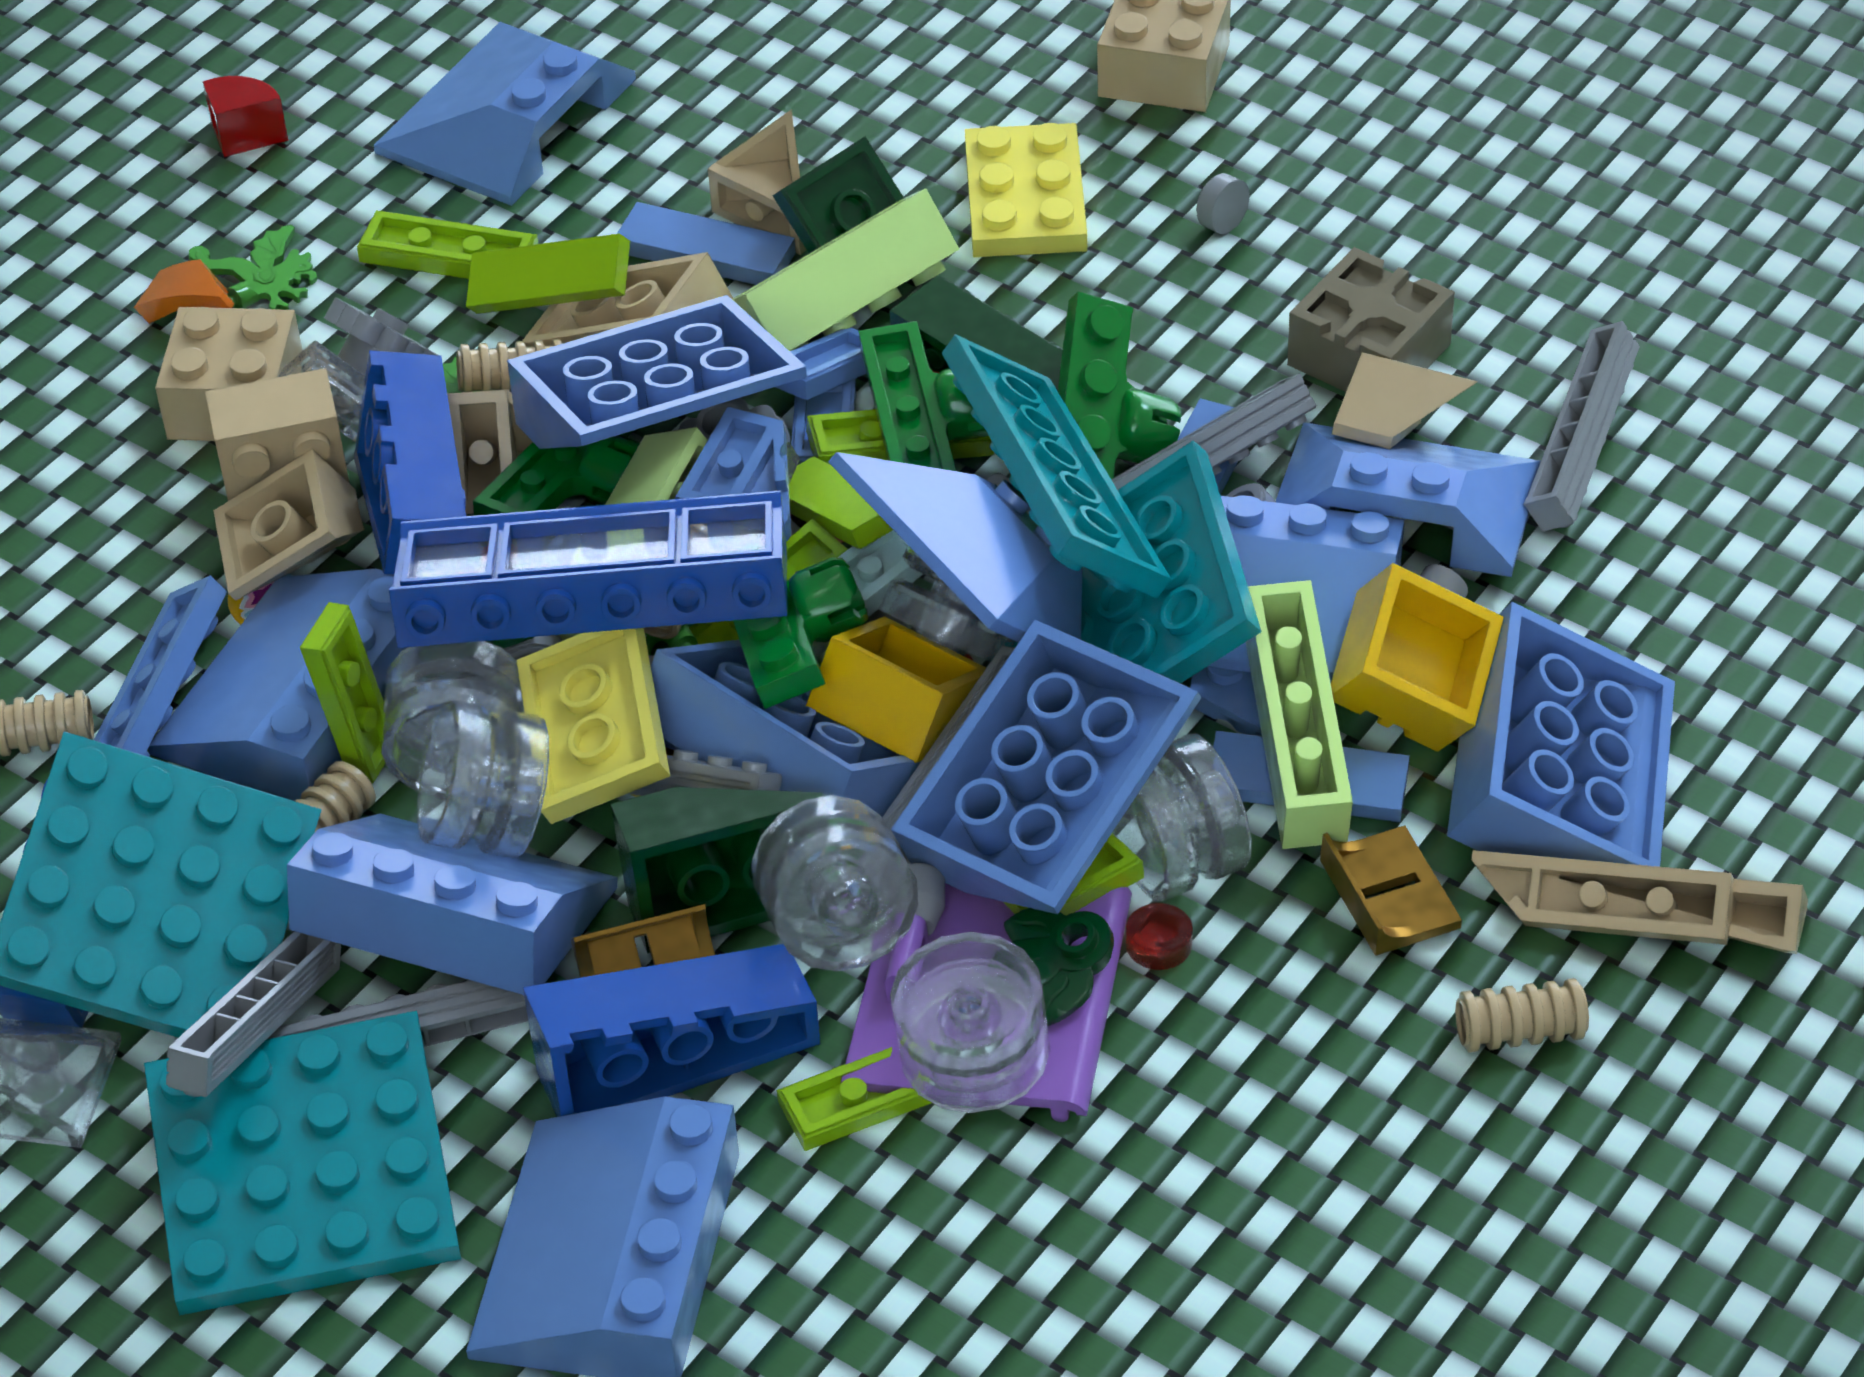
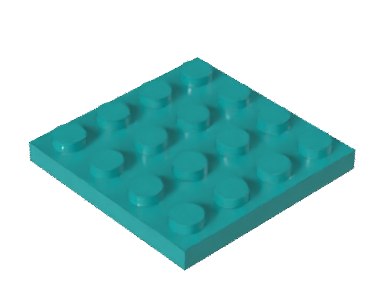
[1010,440,1262,684]
[0,731,322,1038]
[144,1011,461,1316]

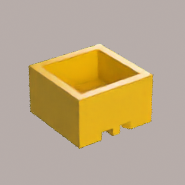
[1331,563,1504,752]
[806,616,986,763]

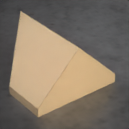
[708,109,806,255]
[1332,352,1478,449]
[447,389,532,514]

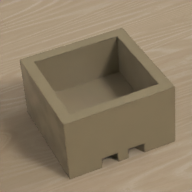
[1287,247,1455,392]

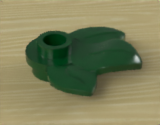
[985,908,1114,1027]

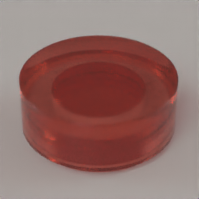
[1126,903,1193,970]

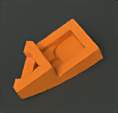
[134,259,234,324]

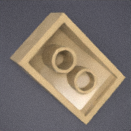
[522,252,733,347]

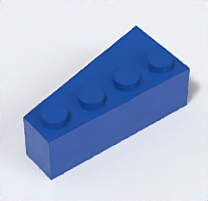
[354,350,466,577]
[523,943,820,1117]

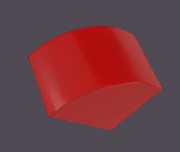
[202,76,289,157]

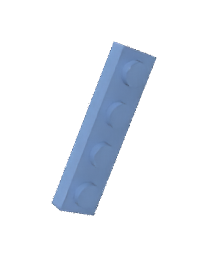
[94,575,227,757]

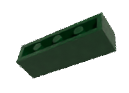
[890,275,1063,391]

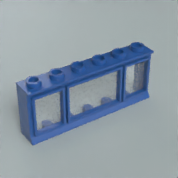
[389,490,787,648]

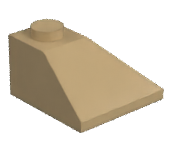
[213,449,364,600]

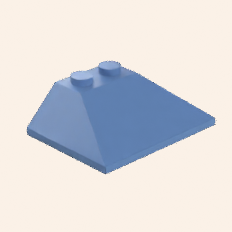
[374,22,636,206]
[1276,422,1541,577]
[828,452,1083,643]

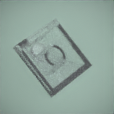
[0,1018,122,1148]

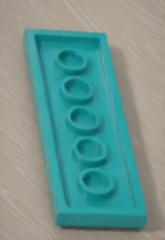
[942,334,1171,599]

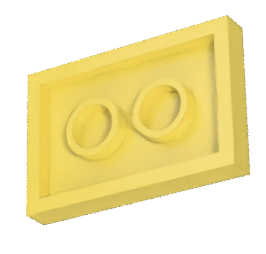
[965,123,1087,257]
[517,628,670,824]

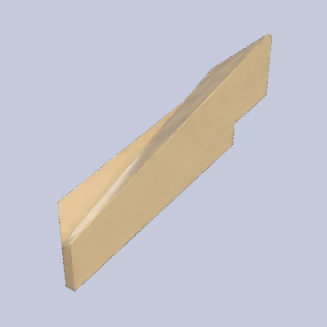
[1471,850,1808,954]

